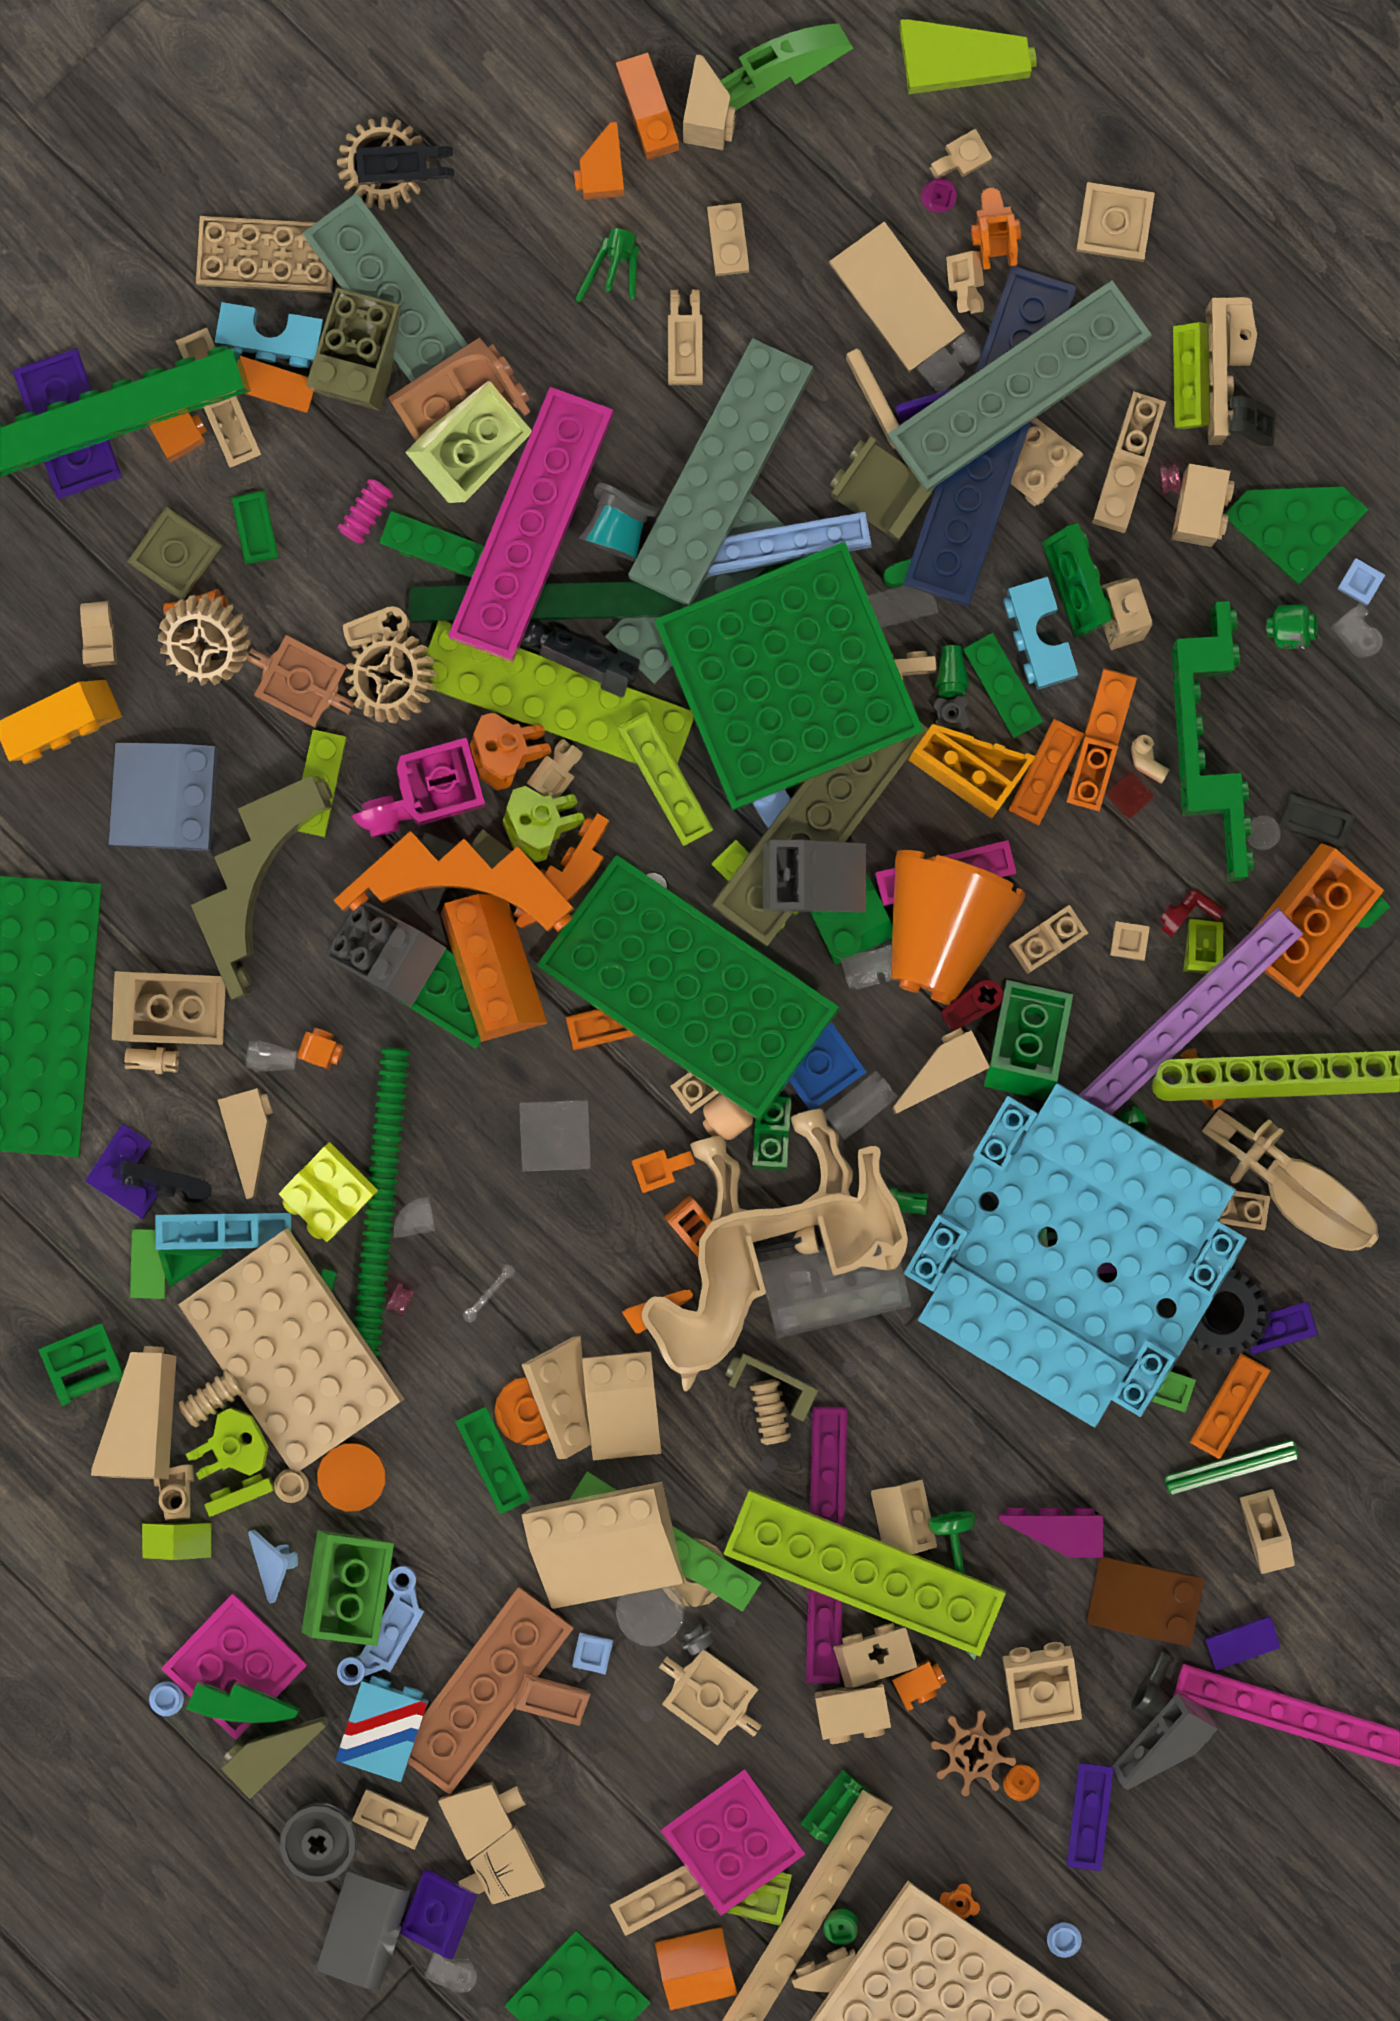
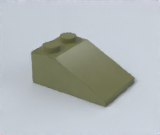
[221,1715,330,1799]

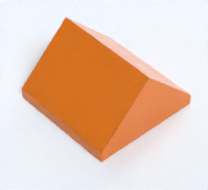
[655,1926,737,2010]

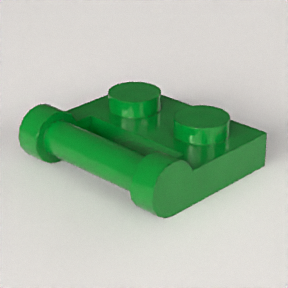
[38,1323,124,1406]

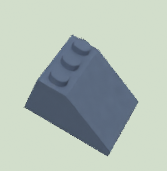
[109,743,218,852]

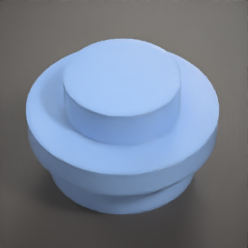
[149,1681,184,1716]
[1047,1922,1082,1958]

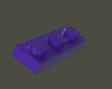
[1066,1762,1114,1871]

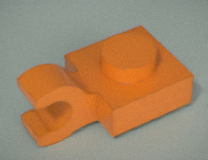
[631,1149,695,1193]

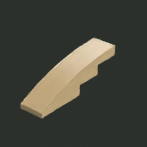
[176,328,261,468]

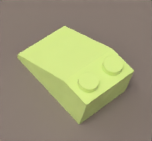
[405,381,532,503]

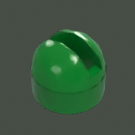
[1120,1106,1149,1133]

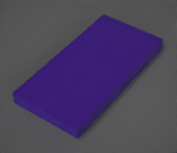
[13,348,123,500]

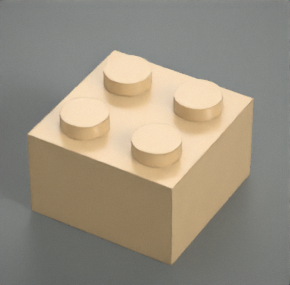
[1171,464,1234,547]
[814,1680,891,1744]

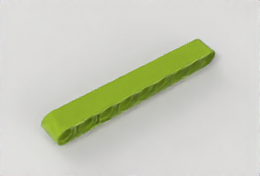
[1152,1051,1400,1101]

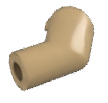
[1131,735,1170,784]

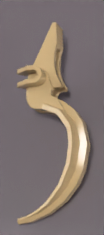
[1201,1109,1379,1251]

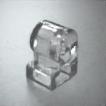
[1331,603,1383,658]
[424,1952,477,1993]

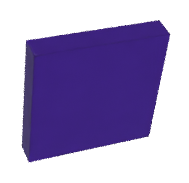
[400,1869,478,1960]

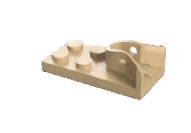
[1206,297,1257,445]

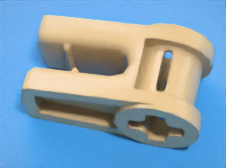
[343,606,410,649]

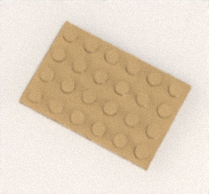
[178,1228,404,1473]

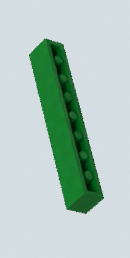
[0,346,251,477]

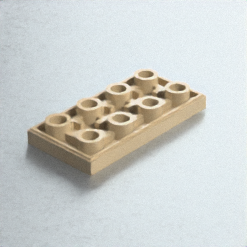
[196,216,334,293]

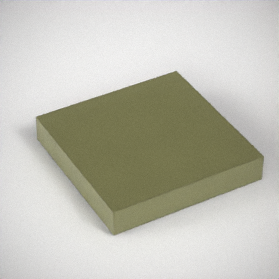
[127,506,223,600]

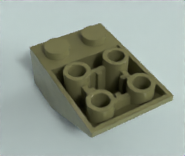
[306,288,401,411]

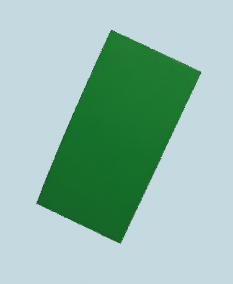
[752,1097,791,1171]

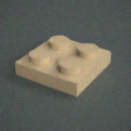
[1076,182,1155,262]

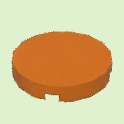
[494,1377,549,1446]
[317,1443,386,1512]

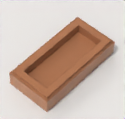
[514,1674,590,1726]

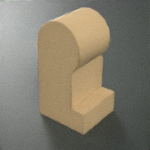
[80,601,118,667]

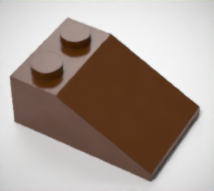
[1086,1557,1204,1647]

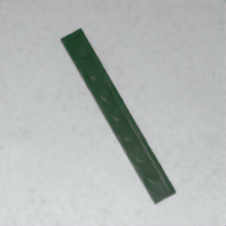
[409,582,683,623]

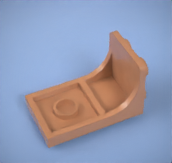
[388,337,530,442]

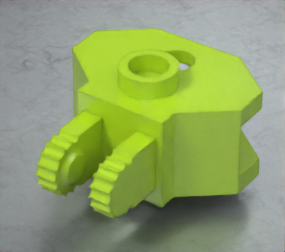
[502,786,585,863]
[186,1407,269,1480]

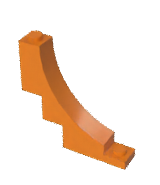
[334,831,574,932]

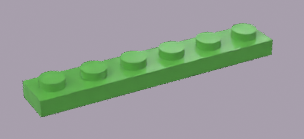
[569,1471,762,1612]

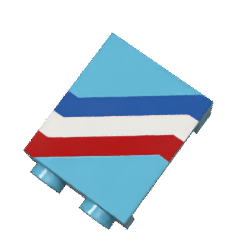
[336,1675,429,1782]

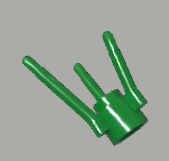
[575,228,640,303]

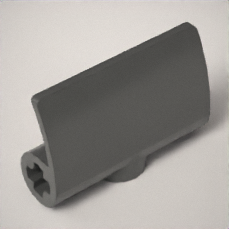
[317,1871,411,1991]

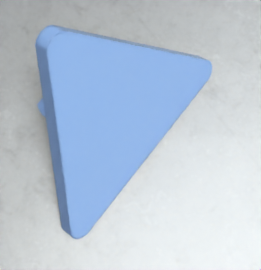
[248,1529,298,1604]

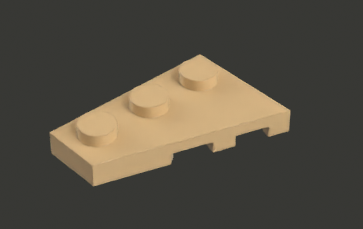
[522,1336,591,1459]

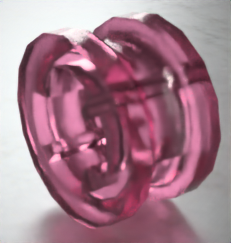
[1159,463,1180,495]
[386,1283,415,1317]

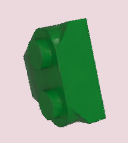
[809,874,893,966]

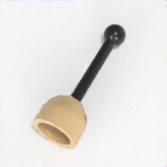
[754,1226,820,1254]

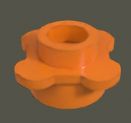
[940,1883,980,1919]

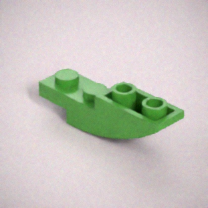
[720,23,854,111]

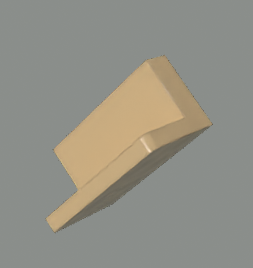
[871,1480,937,1554]

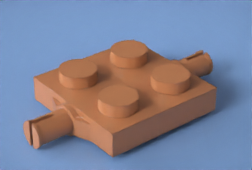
[246,635,355,728]

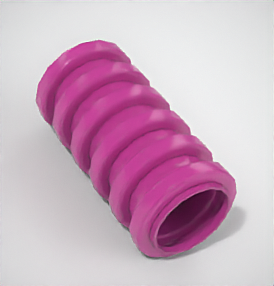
[337,479,394,544]

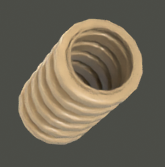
[179,1369,244,1427]
[750,1379,791,1445]

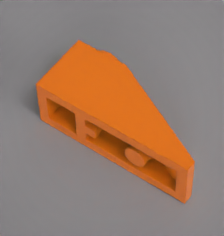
[616,53,679,160]

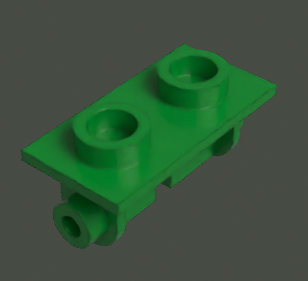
[800,1770,870,1845]

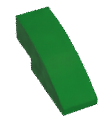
[186,1681,301,1723]

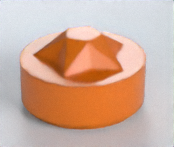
[1003,1764,1040,1801]

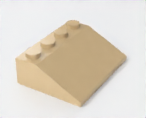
[522,1482,685,1609]

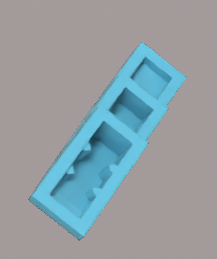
[155,1213,291,1250]

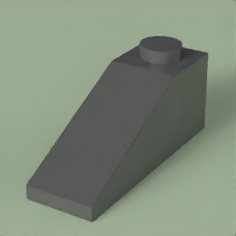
[1113,1693,1218,1790]

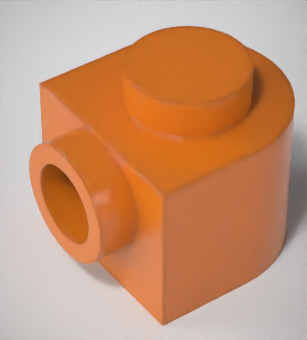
[296,1028,344,1071]

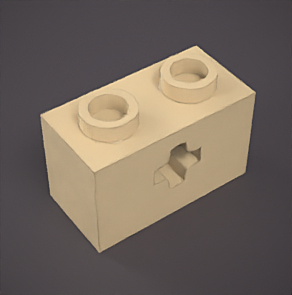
[834,1623,917,1688]

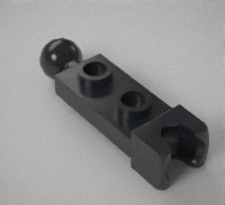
[522,620,640,697]

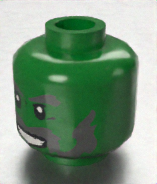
[1266,604,1318,649]

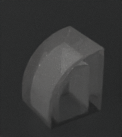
[394,1197,436,1239]

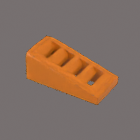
[664,1196,711,1257]
[622,1289,693,1334]

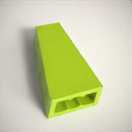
[899,19,1037,95]

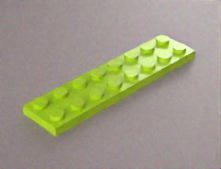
[425,621,694,765]
[724,1489,1006,1656]

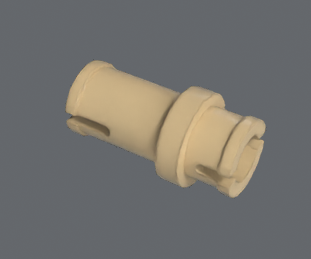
[124,1047,179,1074]

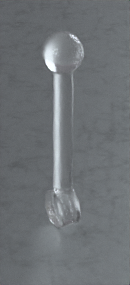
[463,1265,515,1322]

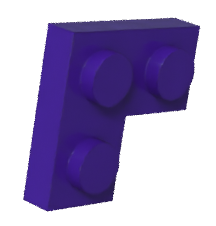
[85,1124,159,1219]

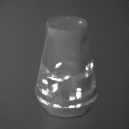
[245,1039,296,1073]

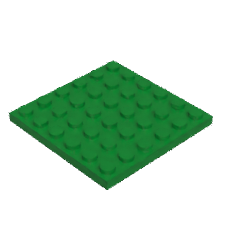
[654,542,924,811]

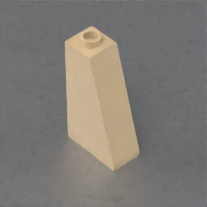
[91,1346,176,1480]

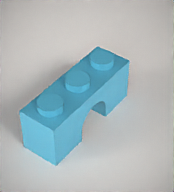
[215,302,325,368]
[1003,577,1078,690]

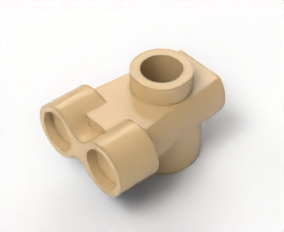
[153,1465,195,1521]

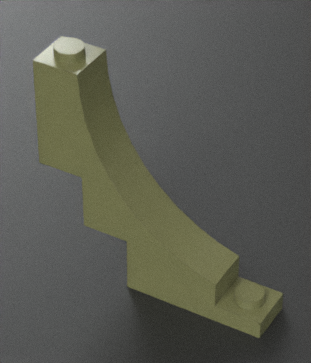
[191,775,333,1000]

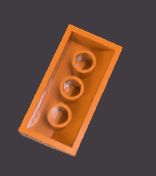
[1249,843,1384,998]
[440,894,547,1042]

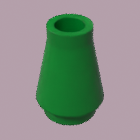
[935,645,970,698]

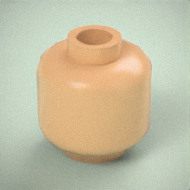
[703,1093,753,1140]

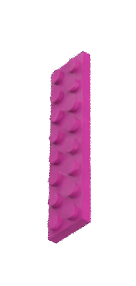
[448,387,614,662]

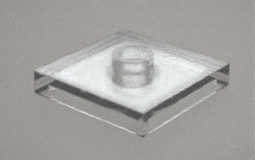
[519,1100,591,1172]

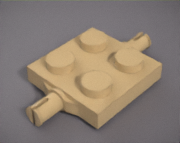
[659,1649,762,1745]

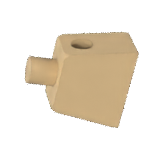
[438,1781,526,1860]

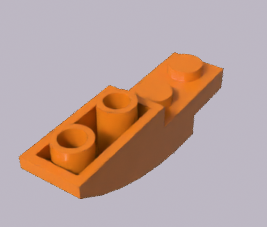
[1066,668,1137,811]
[513,813,610,929]

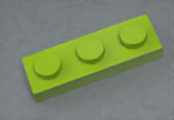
[1173,322,1210,429]
[297,730,347,838]

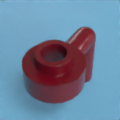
[1159,889,1226,938]

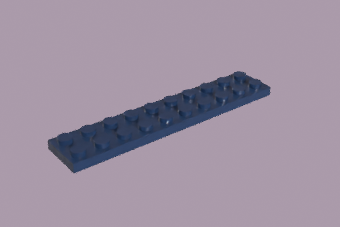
[903,266,1077,607]

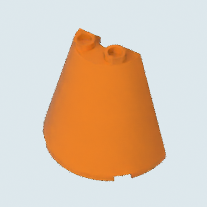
[891,850,1026,1005]

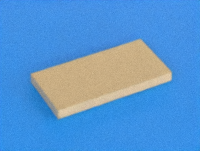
[829,221,965,373]

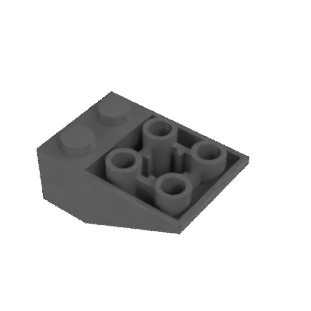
[763,840,866,913]
[325,902,446,1007]

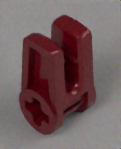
[941,980,1003,1031]

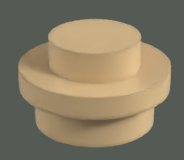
[274,1468,309,1503]

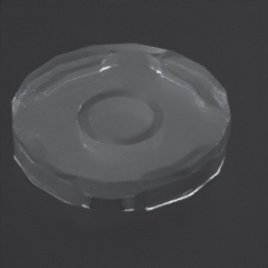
[616,1585,685,1647]

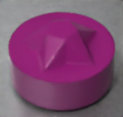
[921,178,957,213]

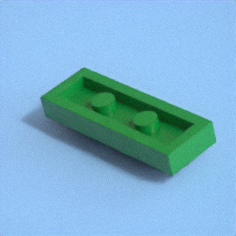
[379,511,485,579]
[962,633,1043,739]
[455,1406,531,1514]

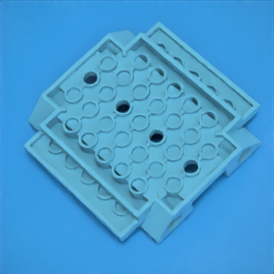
[904,1083,1247,1428]

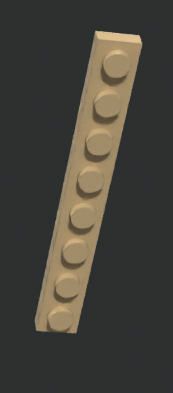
[722,1790,893,2021]

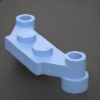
[337,1566,424,1685]

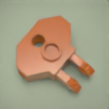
[971,187,1021,270]
[469,713,552,790]

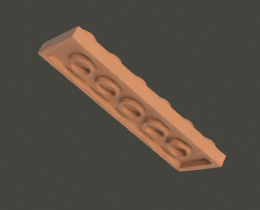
[408,1587,574,1795]

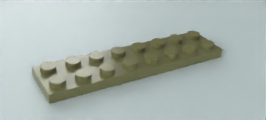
[711,722,929,947]

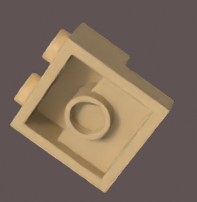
[1002,1642,1082,1730]

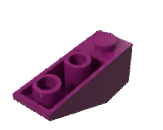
[998,1507,1103,1558]

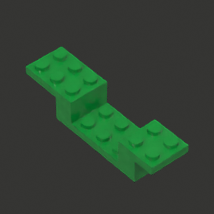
[1171,601,1254,882]

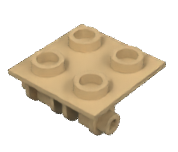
[1010,418,1084,507]

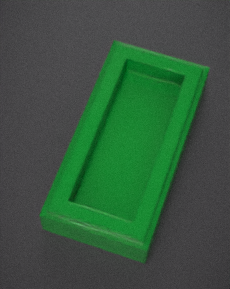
[231,491,279,565]

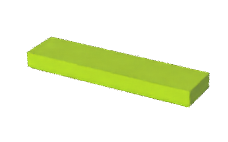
[617,710,713,846]

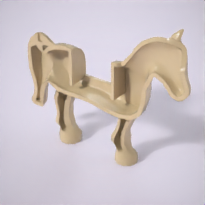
[641,1109,908,1391]

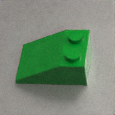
[984,980,1073,1100]

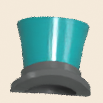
[578,483,659,562]

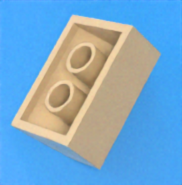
[683,55,736,150]

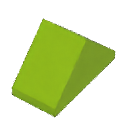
[1183,919,1223,974]
[142,1523,212,1560]

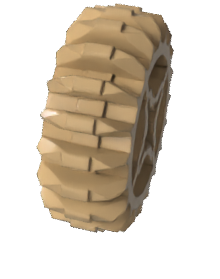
[337,117,430,211]
[157,594,251,686]
[345,631,437,723]

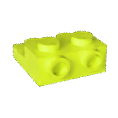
[279,1142,378,1242]

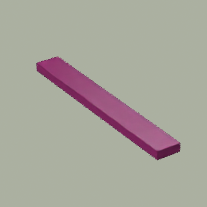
[1172,1663,1400,1767]

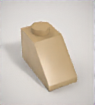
[1240,1489,1295,1574]

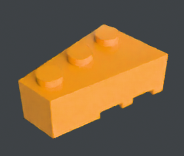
[0,680,122,764]
[908,724,1036,819]

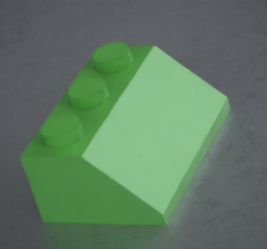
[301,1530,394,1646]

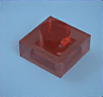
[1106,772,1154,820]

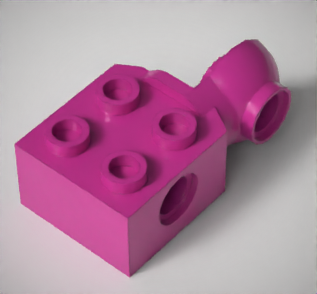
[351,738,485,838]

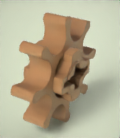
[930,1709,1016,1796]

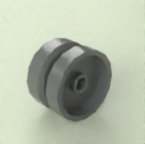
[280,1801,358,1882]

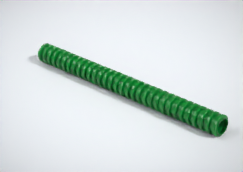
[354,1047,411,1358]

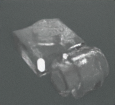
[917,333,982,393]

